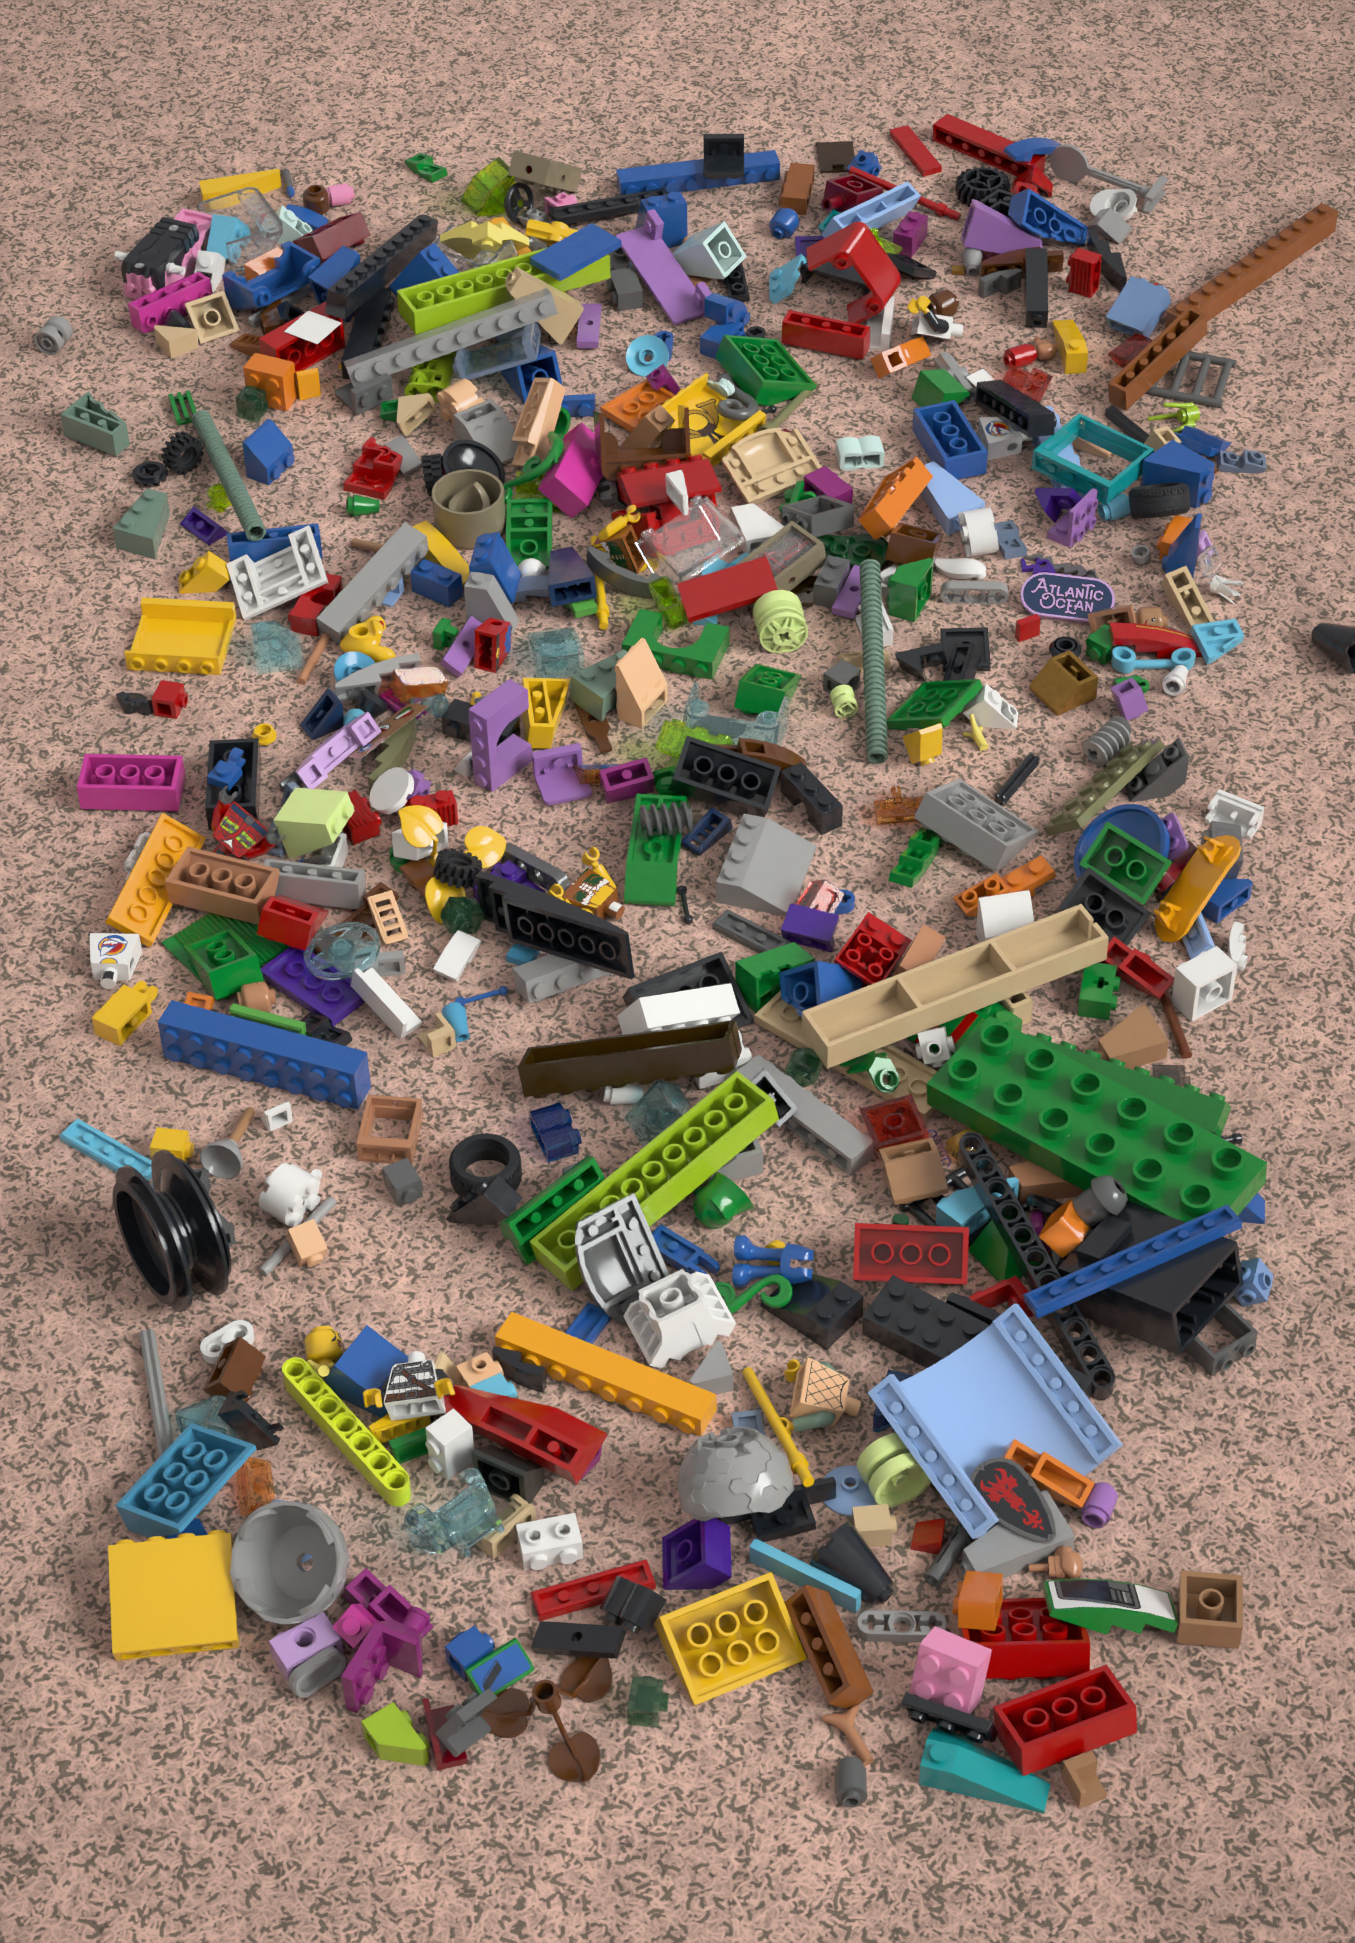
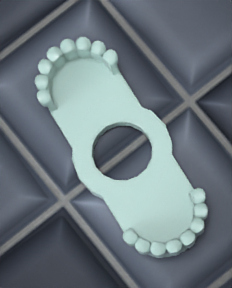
[707,378,735,398]

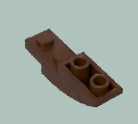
[980,247,1064,278]
[714,738,807,778]

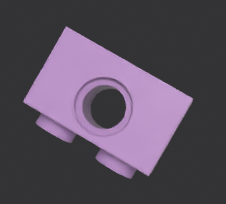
[269,1612,344,1681]

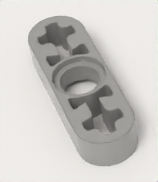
[940,581,1008,604]
[857,1610,947,1642]

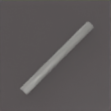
[258,1196,337,1277]

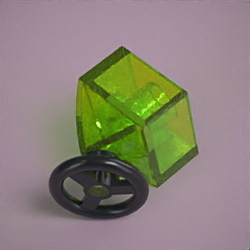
[460,157,534,224]

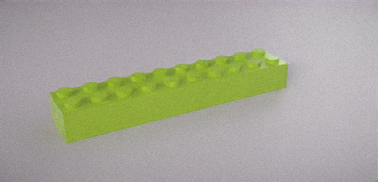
[397,247,611,335]
[530,1071,779,1291]

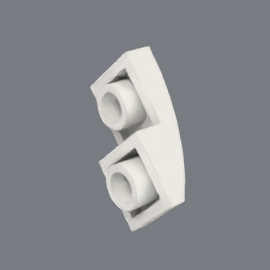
[1227,921,1248,975]
[433,930,481,982]

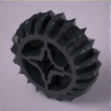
[955,166,1011,207]

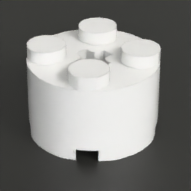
[958,507,999,558]
[259,1162,321,1227]

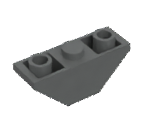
[1124,738,1189,802]

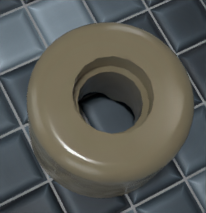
[432,469,506,549]

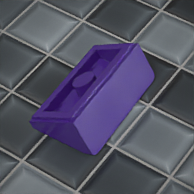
[180,506,228,545]

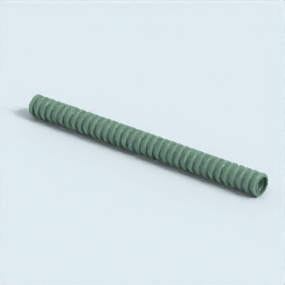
[192,410,266,541]
[859,559,888,764]

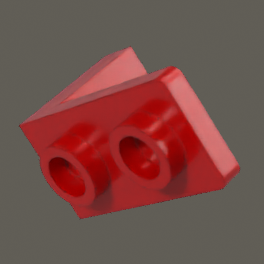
[968,1276,1033,1318]

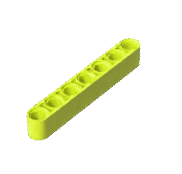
[282,1357,411,1507]

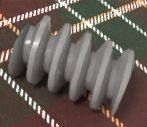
[1082,716,1131,766]

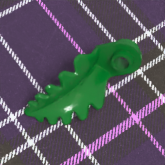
[839,1050,900,1093]

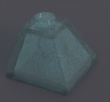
[251,621,304,675]
[625,1080,691,1148]

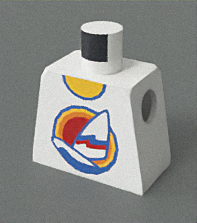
[978,417,1033,460]
[90,933,142,989]

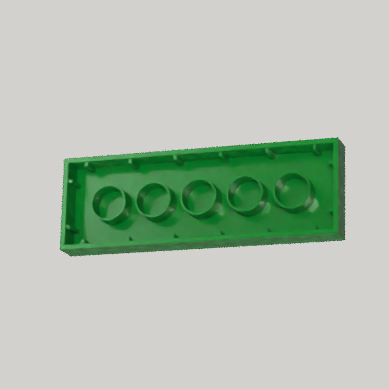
[926,1016,1267,1222]

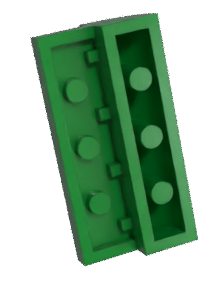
[500,1156,606,1265]

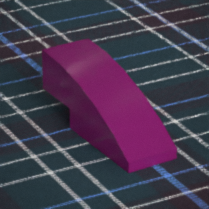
[341,1568,434,1639]

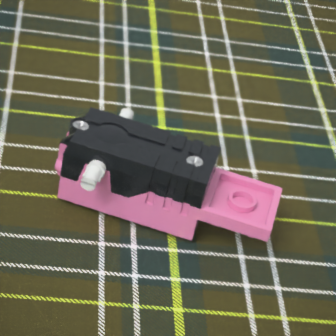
[114,208,212,299]

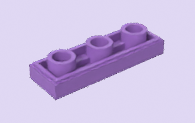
[577,304,602,349]
[832,565,861,619]
[439,616,482,678]

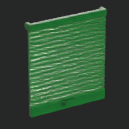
[161,912,290,985]

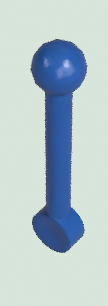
[455,986,508,1006]

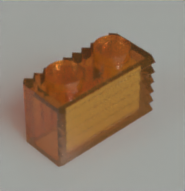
[390,666,448,703]

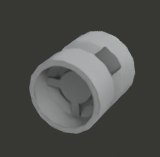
[34,315,73,355]

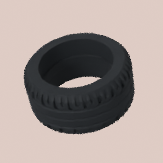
[1129,482,1190,518]
[449,1133,522,1197]

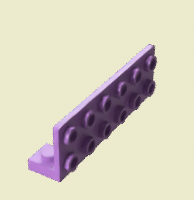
[616,209,712,325]

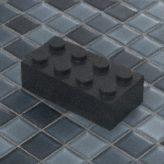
[205,738,262,830]

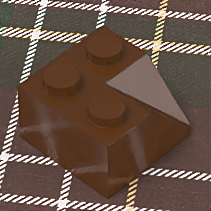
[885,522,944,566]

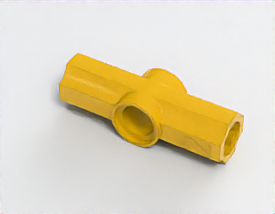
[525,219,578,247]

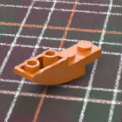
[953,855,1056,917]

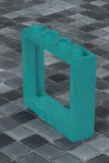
[1031,413,1154,505]

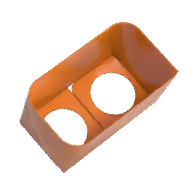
[1039,1198,1090,1258]

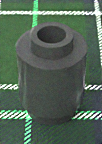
[834,1757,868,1808]

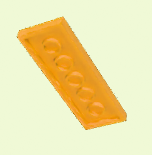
[105,813,206,948]

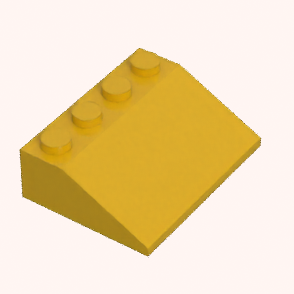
[654,1572,807,1706]

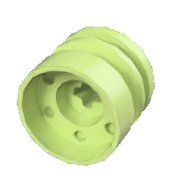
[753,590,808,653]

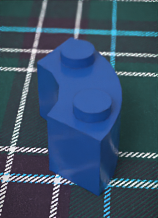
[704,293,750,325]

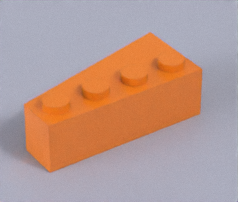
[858,456,933,541]

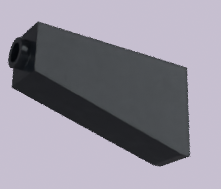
[1023,248,1048,328]

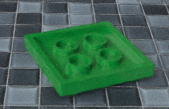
[887,679,983,730]

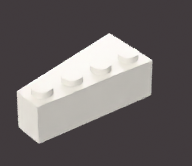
[617,983,740,1035]

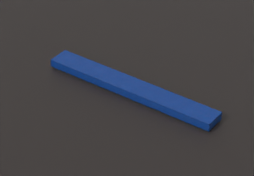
[1023,1204,1243,1319]

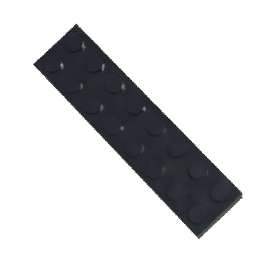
[862,1275,1093,1400]

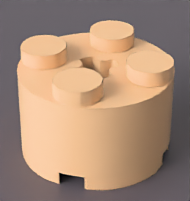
[436,378,484,425]

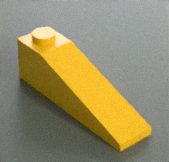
[199,169,282,211]
[1052,319,1088,374]

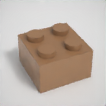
[1177,1570,1243,1649]

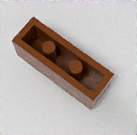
[778,163,815,215]

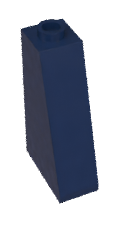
[548,546,597,607]

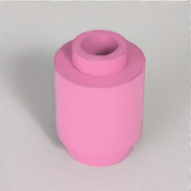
[326,183,354,207]

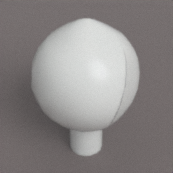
[518,558,546,577]

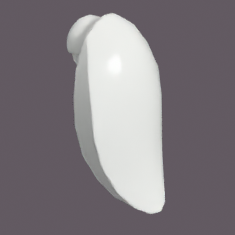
[935,558,986,580]

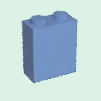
[1106,276,1171,342]

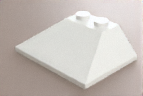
[226,525,328,620]

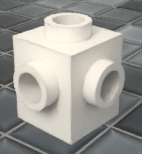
[915,1026,955,1068]

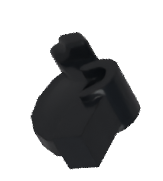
[116,691,154,716]

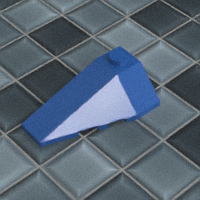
[1008,188,1088,246]

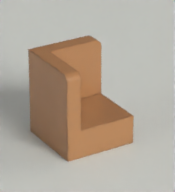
[1061,1751,1107,1808]

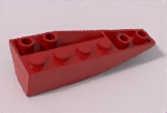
[441,1384,608,1485]

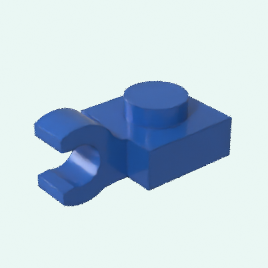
[207,747,246,791]

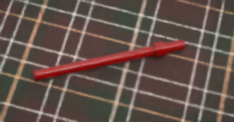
[849,166,961,221]

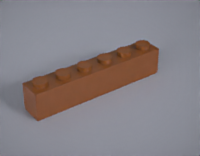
[1108,306,1207,411]

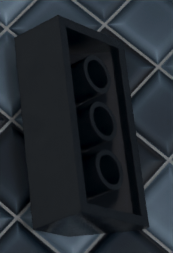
[668,736,781,817]

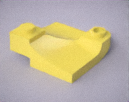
[440,221,529,269]

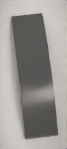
[586,546,673,599]

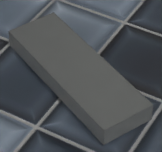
[712,909,790,953]

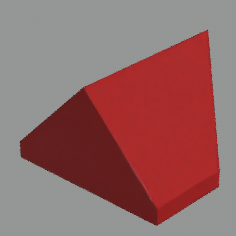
[1011,164,1053,197]

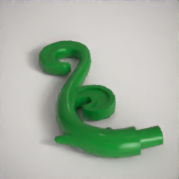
[503,431,564,505]
[715,1274,793,1314]

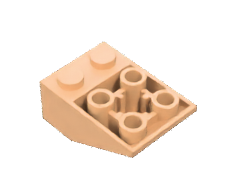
[615,638,668,728]

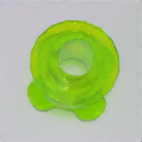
[206,484,232,513]

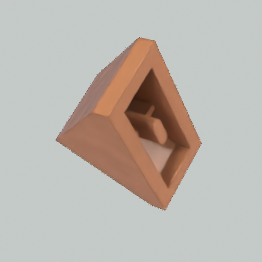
[1088,605,1136,633]

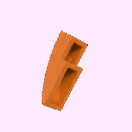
[1001,1439,1095,1509]

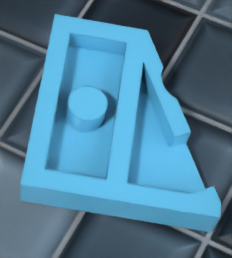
[769,254,807,304]
[1190,619,1244,664]

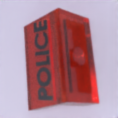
[797,880,845,913]

